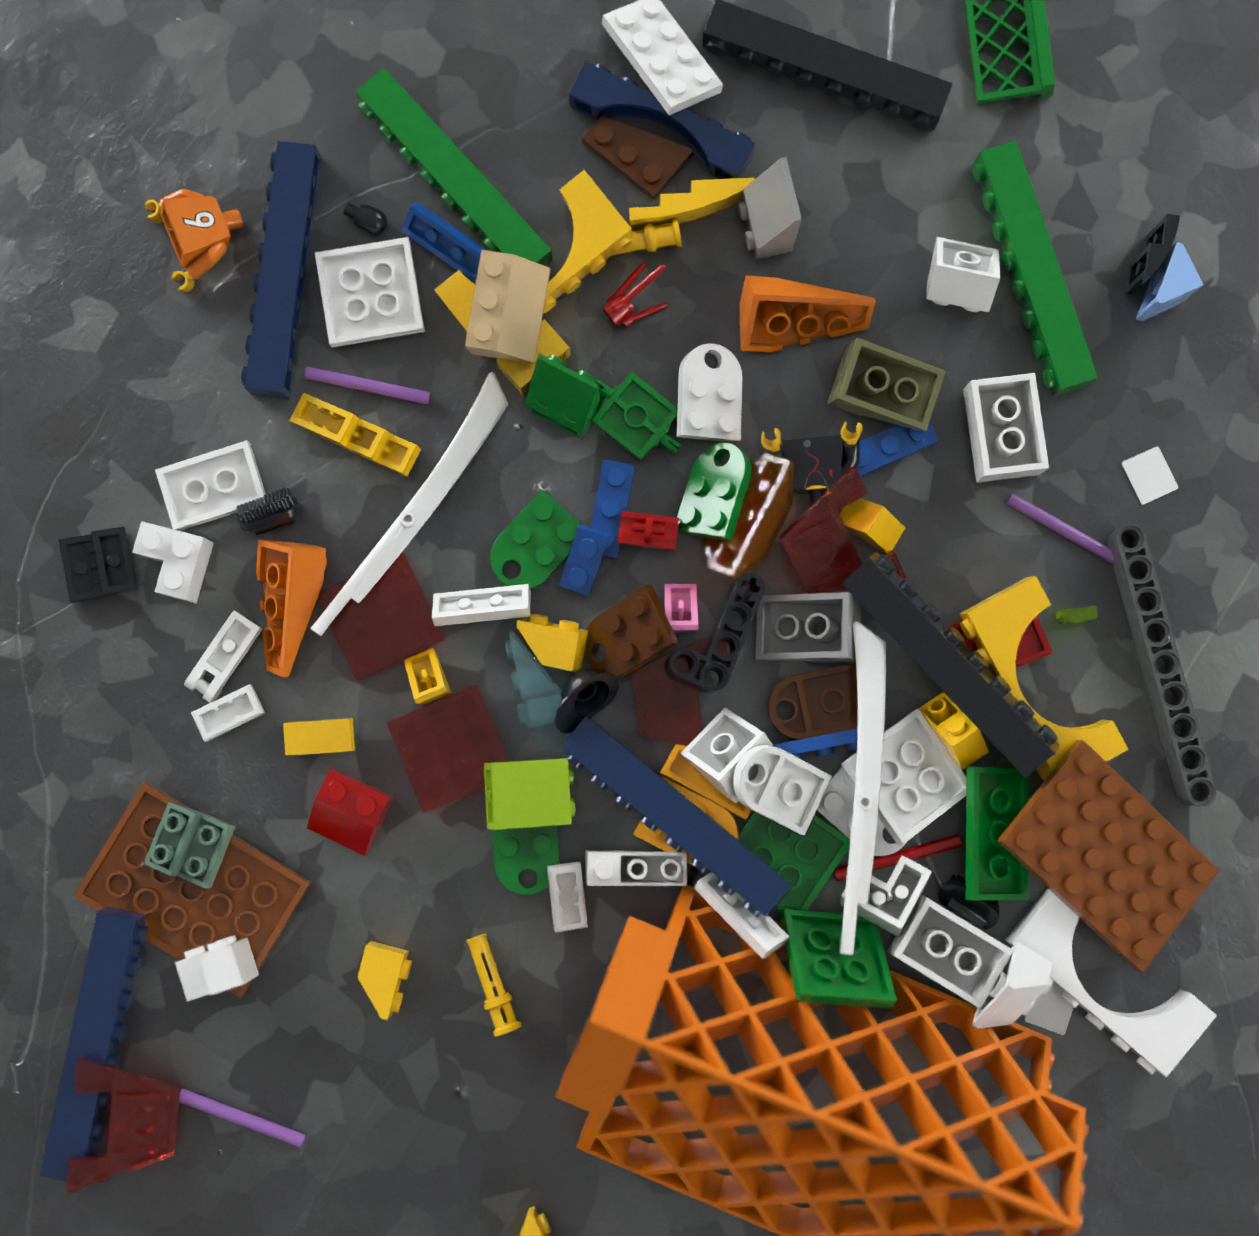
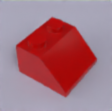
[307,769,394,856]

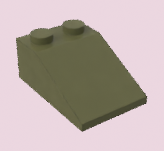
[827,338,946,432]

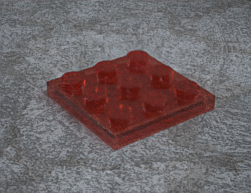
[318,553,445,681]
[387,685,509,813]

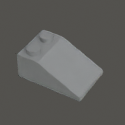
[737,157,802,260]
[756,592,862,663]

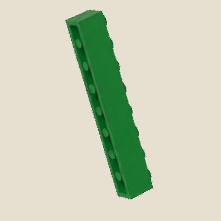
[355,67,553,266]
[972,140,1098,396]

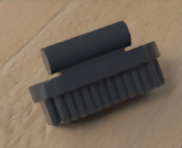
[236,487,300,535]
[938,875,1000,929]

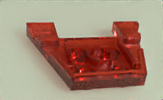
[779,466,907,594]
[632,634,727,746]
[66,1059,180,1194]

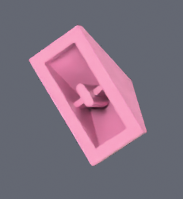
[664,584,698,634]

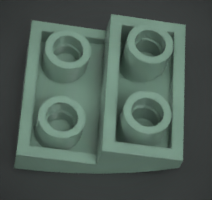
[144,802,236,888]

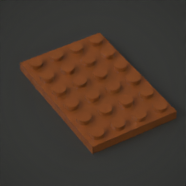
[997,740,1219,972]
[73,782,312,998]

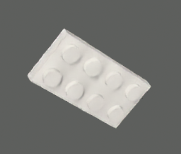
[602,0,723,115]

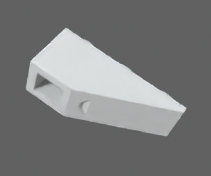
[585,850,687,886]

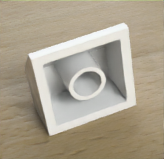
[927,237,1000,312]
[680,708,773,803]
[973,942,1053,1029]

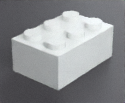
[963,373,1049,483]
[887,895,1014,1009]

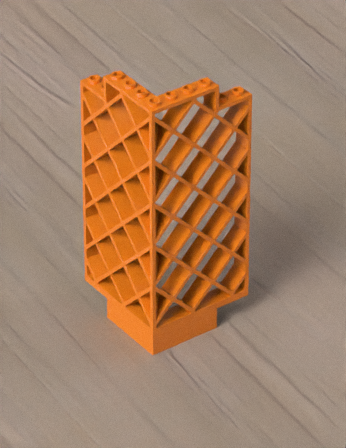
[555,885,1088,1236]

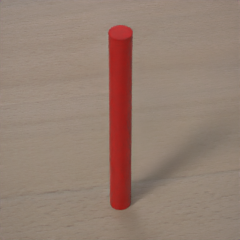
[833,834,962,882]

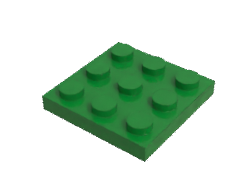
[739,811,850,912]
[779,909,897,1008]

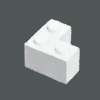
[132,521,214,604]
[840,855,932,937]
[175,935,259,1002]

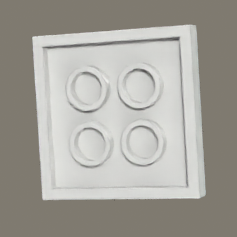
[315,237,425,347]
[841,709,967,846]

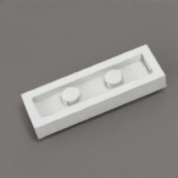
[432,584,531,626]
[694,872,789,959]

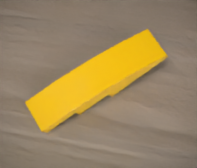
[629,177,755,231]
[289,393,421,477]

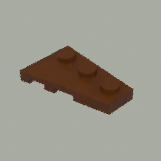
[582,115,694,201]

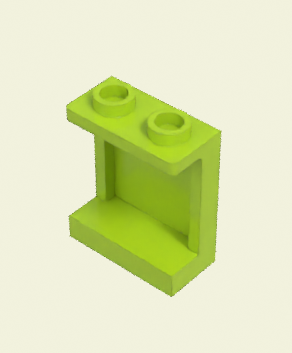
[484,758,575,830]

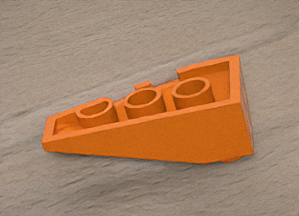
[739,276,876,352]
[256,539,327,677]

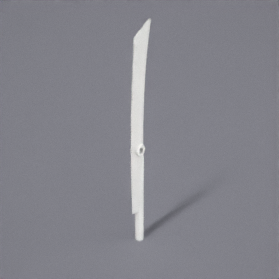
[310,372,508,636]
[840,621,886,955]

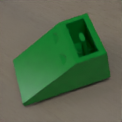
[525,354,601,440]

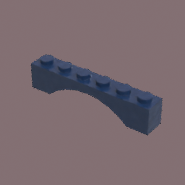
[569,61,755,179]

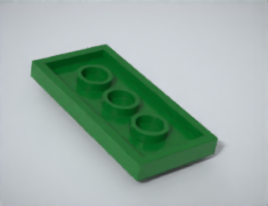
[965,767,1029,901]

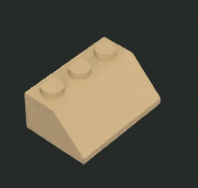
[465,250,551,364]

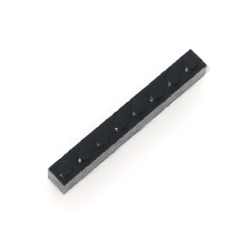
[702,0,953,130]
[842,552,1059,778]

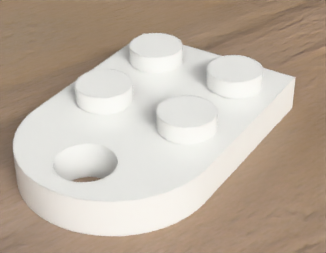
[677,344,742,443]
[733,745,832,836]
[816,755,907,856]

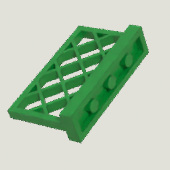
[965,0,1055,104]

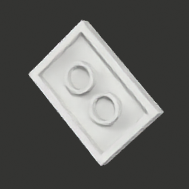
[155,440,266,531]

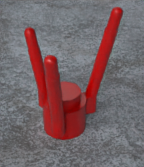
[602,262,668,328]

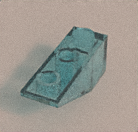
[504,631,562,729]

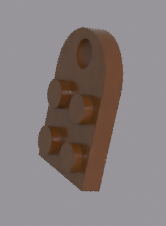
[584,585,679,677]
[768,663,858,740]

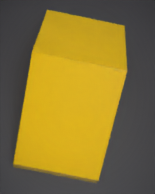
[834,495,906,556]
[404,648,452,706]

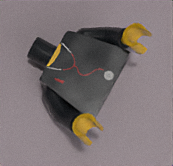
[761,421,863,511]

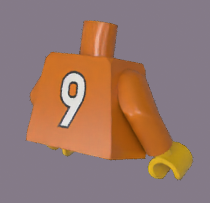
[145,189,243,292]

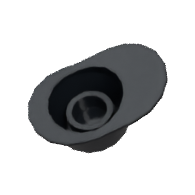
[555,668,619,734]

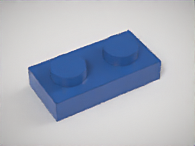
[559,524,610,596]

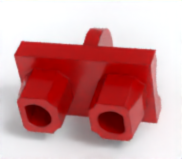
[618,511,679,551]

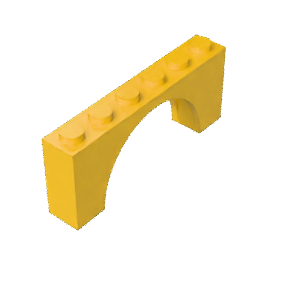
[435,170,633,331]
[959,576,1129,781]

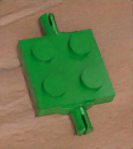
[591,371,682,462]

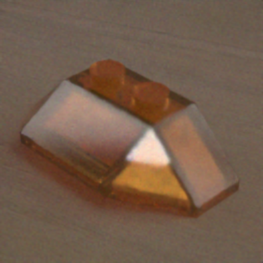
[703,453,794,579]

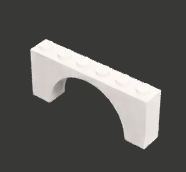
[1005,888,1217,1077]

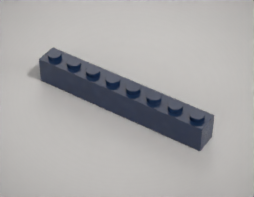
[241,141,321,399]
[561,716,794,918]
[40,907,148,1185]

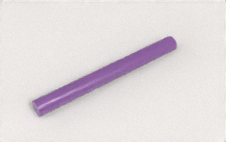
[305,366,431,405]
[1005,493,1114,565]
[177,1089,306,1148]

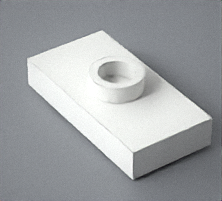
[191,684,266,742]
[547,861,588,933]

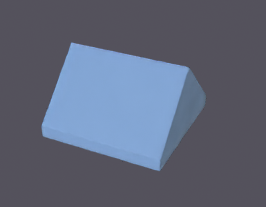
[1136,242,1203,322]

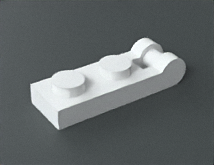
[184,610,263,703]

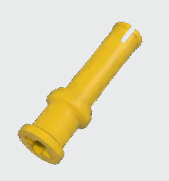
[611,219,682,256]
[466,933,522,1037]

